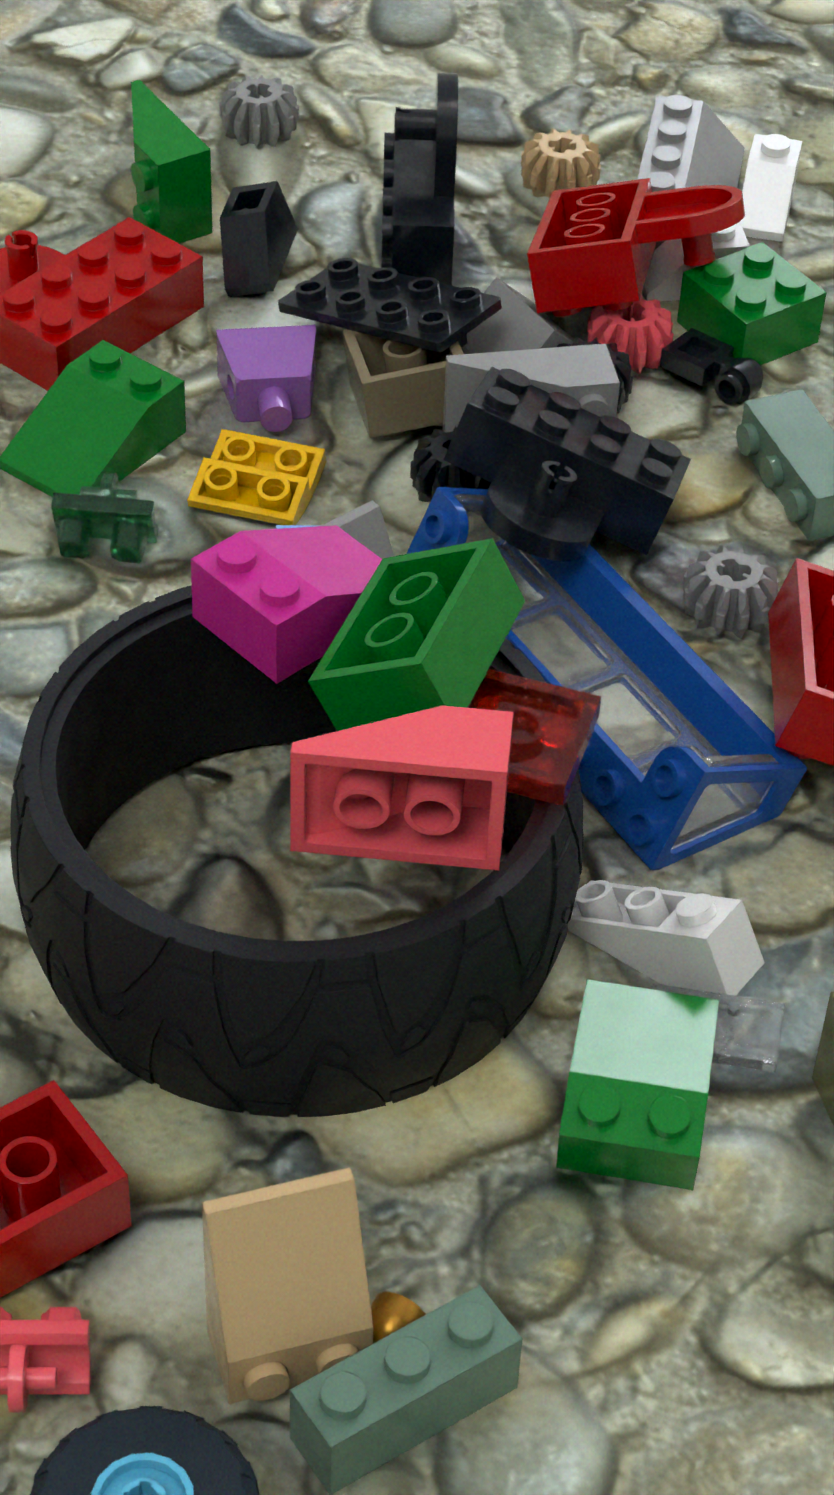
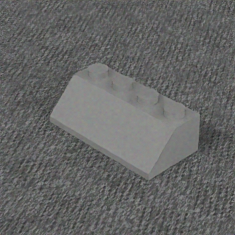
[637,95,745,250]

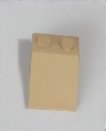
[202,1167,373,1404]

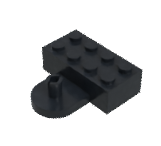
[381,73,458,285]
[443,367,691,561]

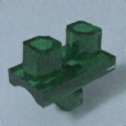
[51,472,159,563]

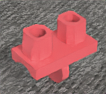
[0,1307,91,1413]

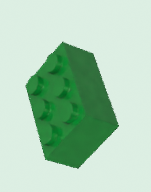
[308,538,525,731]

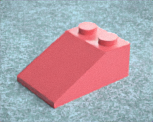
[290,705,513,871]

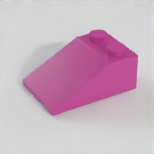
[191,525,382,684]

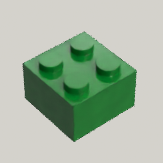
[677,242,827,366]

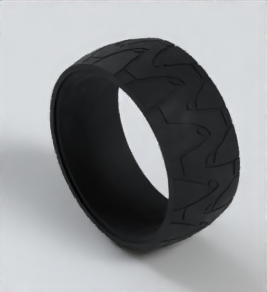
[10,585,584,1118]

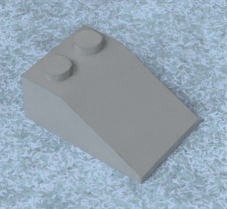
[443,344,620,433]

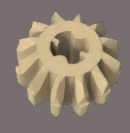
[521,129,601,199]

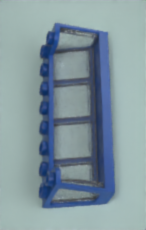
[406,487,807,870]

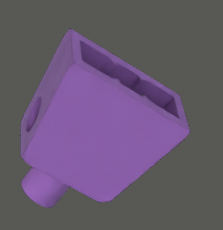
[216,325,316,432]

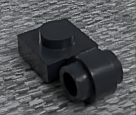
[660,328,764,404]

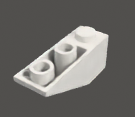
[567,880,765,1002]

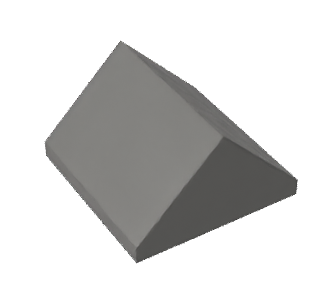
[461,277,575,354]

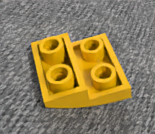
[187,429,326,525]

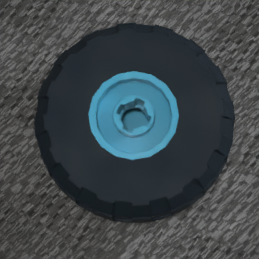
[30,1406,260,1495]

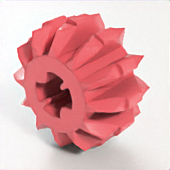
[587,294,674,374]

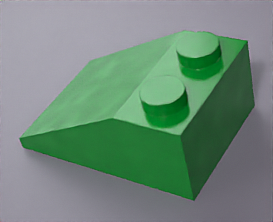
[131,79,213,244]
[0,340,186,512]
[556,979,719,1190]

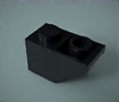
[220,181,298,297]

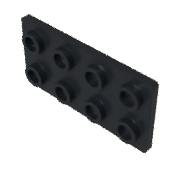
[278,258,502,352]

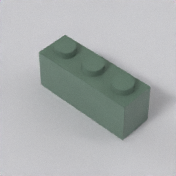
[736,389,834,541]
[290,1285,523,1495]

